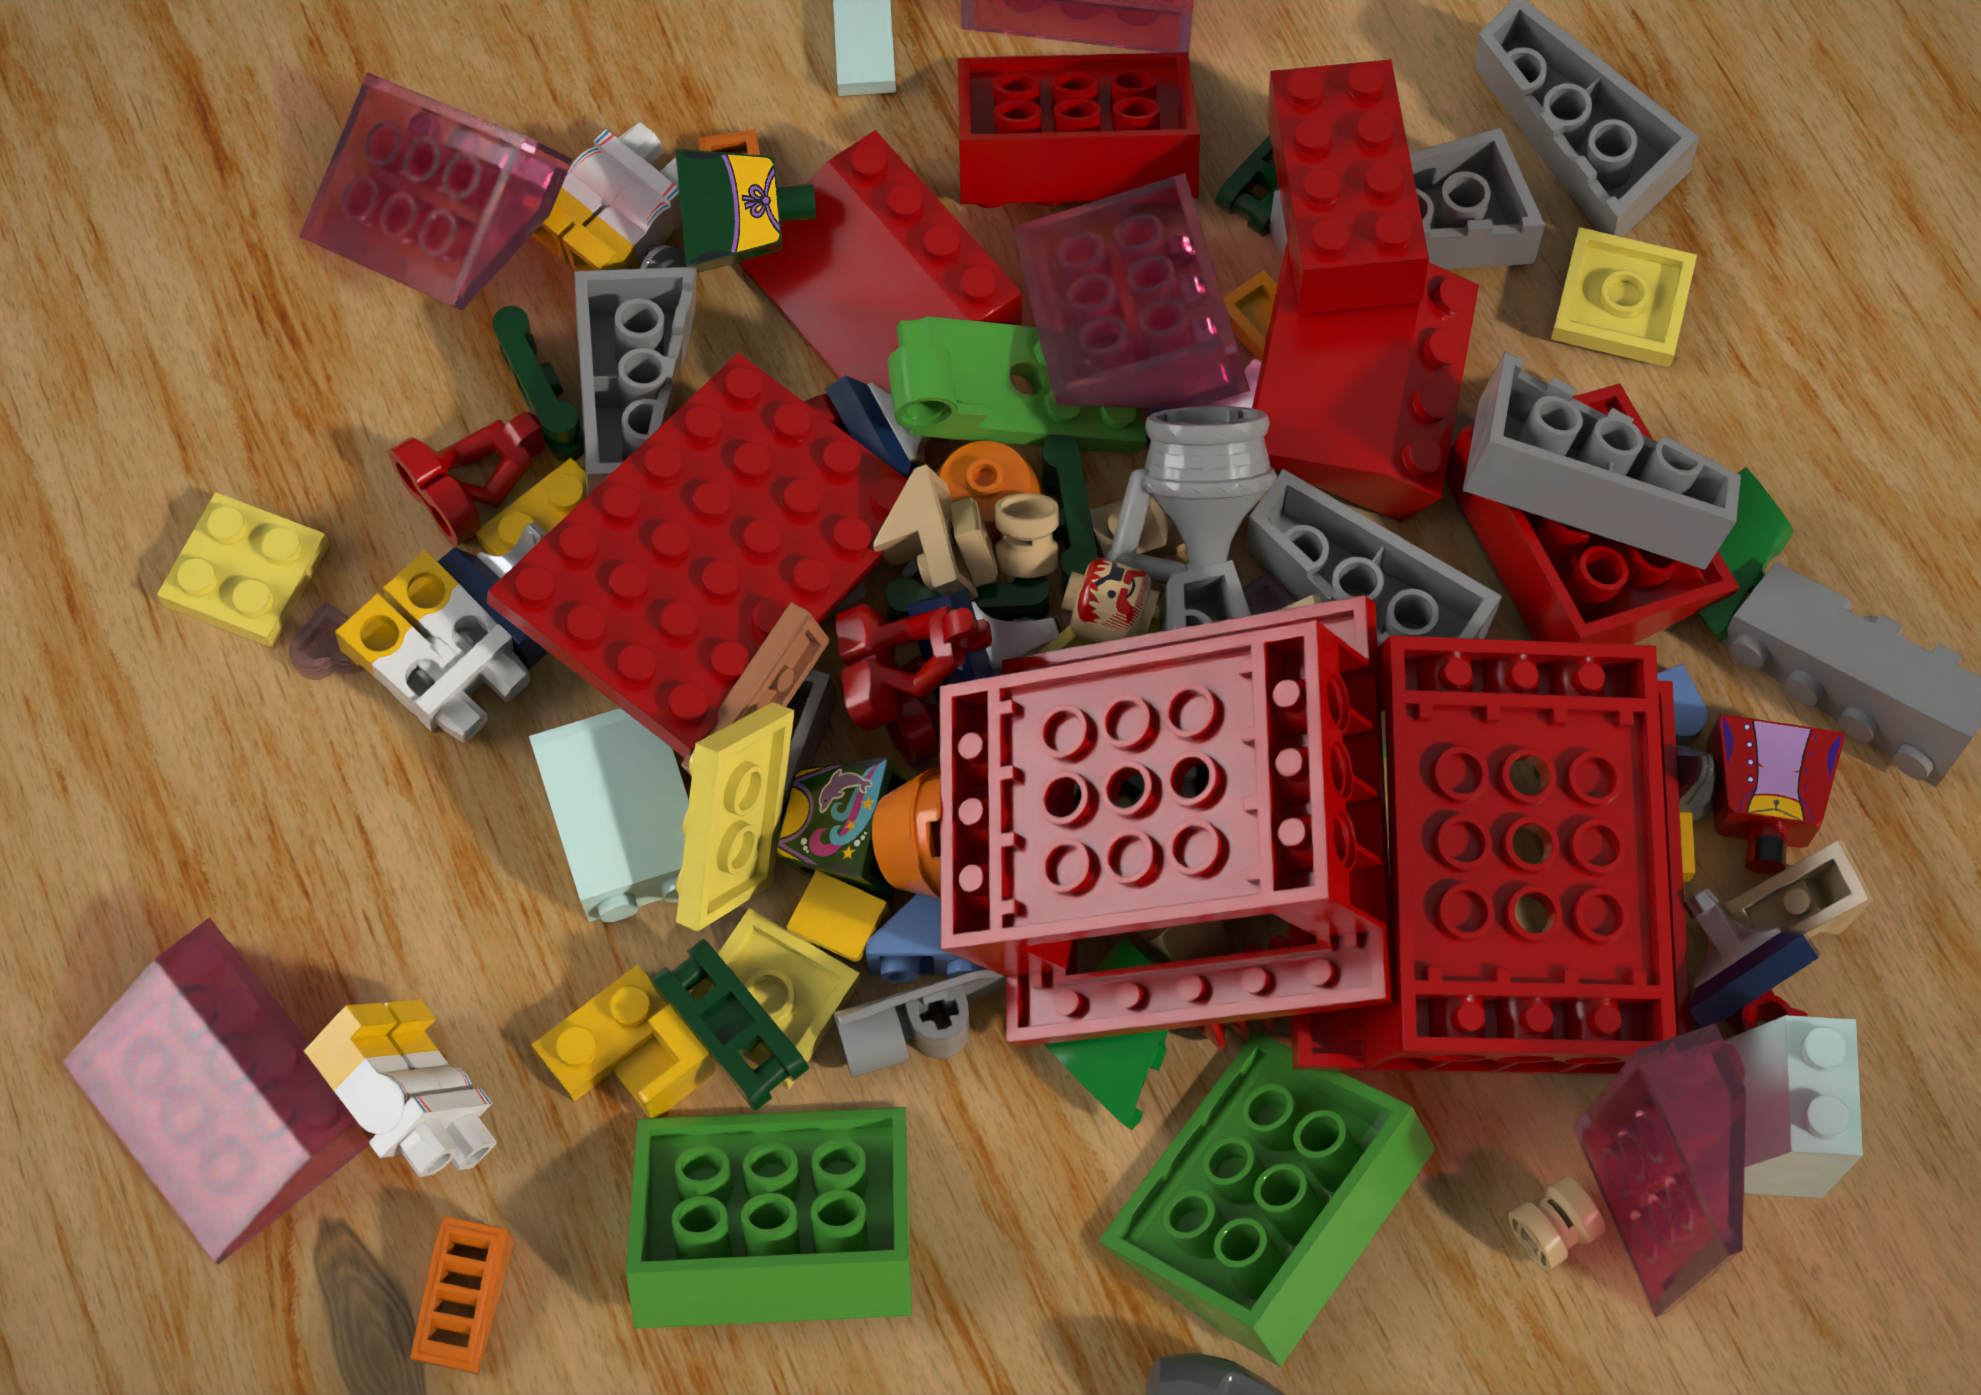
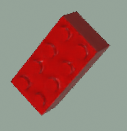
[1267,59,1429,314]

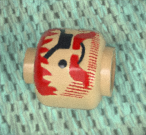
[1061,558,1160,643]

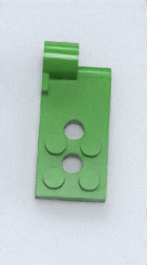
[887,316,1147,454]

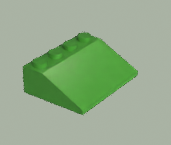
[1098,1031,1436,1367]
[626,1107,912,1329]

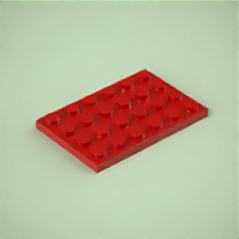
[487,353,908,758]

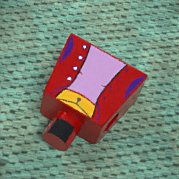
[1707,714,1845,874]

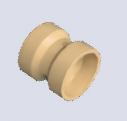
[995,493,1059,578]
[1508,1176,1606,1272]

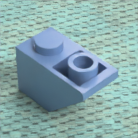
[866,894,986,983]

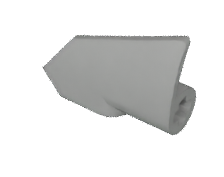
[834,969,1006,1078]

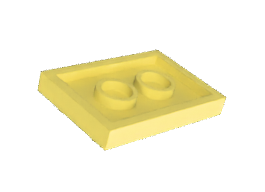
[676,702,794,932]

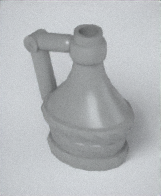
[1106,406,1277,585]

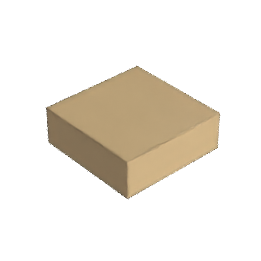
[951,497,998,587]

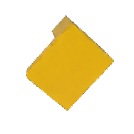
[786,870,893,962]
[614,1004,716,1118]

